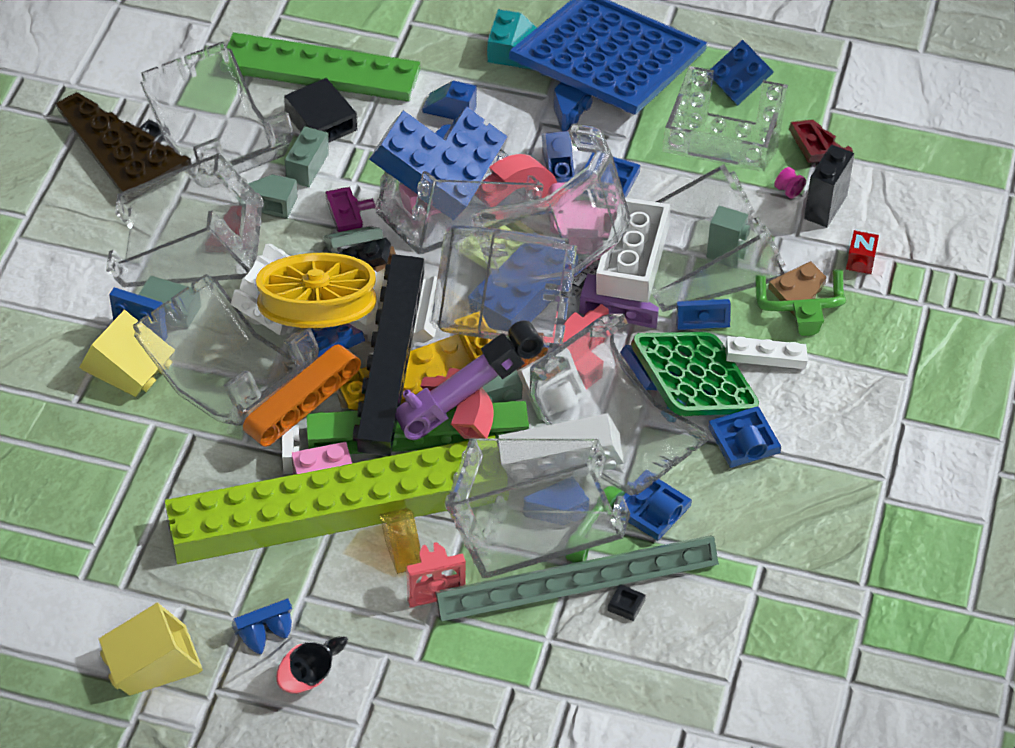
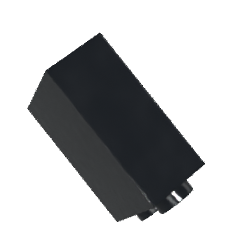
[284,77,358,143]
[804,144,855,228]

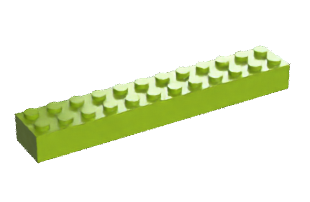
[165,436,509,565]

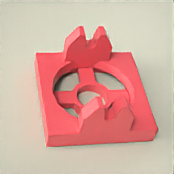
[407,542,466,607]

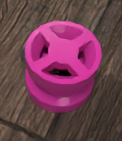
[774,167,806,199]

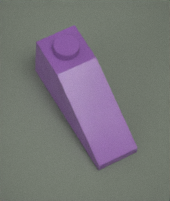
[579,273,659,329]

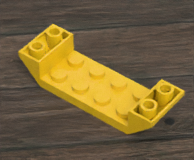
[339,312,494,411]

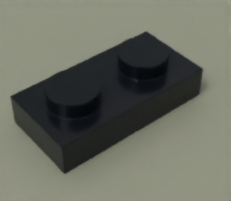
[342,237,391,268]

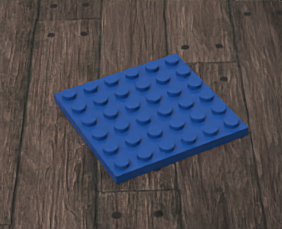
[509,0,707,115]

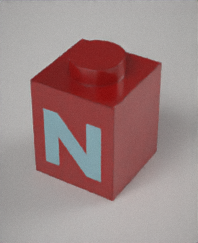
[846,230,879,274]

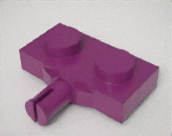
[325,186,375,232]

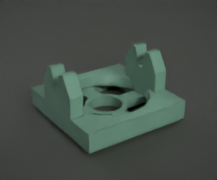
[323,226,383,254]

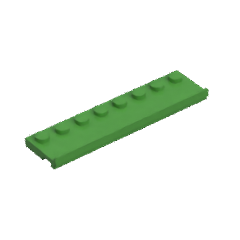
[219,32,421,102]

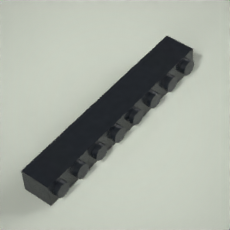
[353,254,425,456]

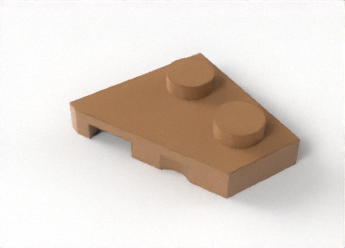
[768,261,827,316]

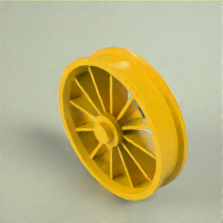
[256,253,376,331]

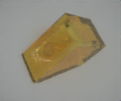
[379,508,421,574]

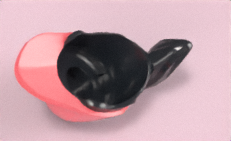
[276,636,348,693]

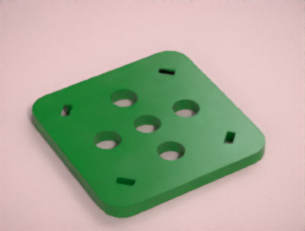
[631,332,759,416]

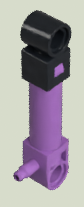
[396,320,544,440]

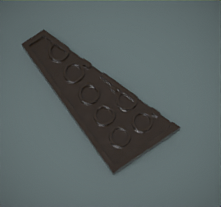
[55,92,193,201]

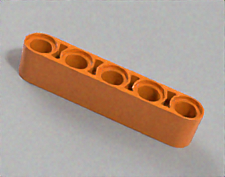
[243,344,361,447]

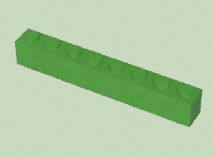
[307,401,529,454]

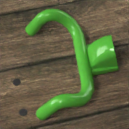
[755,269,846,336]

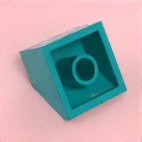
[487,9,537,70]

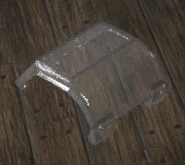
[140,41,293,186]
[471,124,631,288]
[431,225,577,348]
[133,274,319,426]
[530,314,709,495]

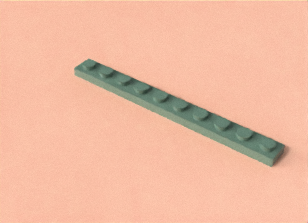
[435,535,719,621]

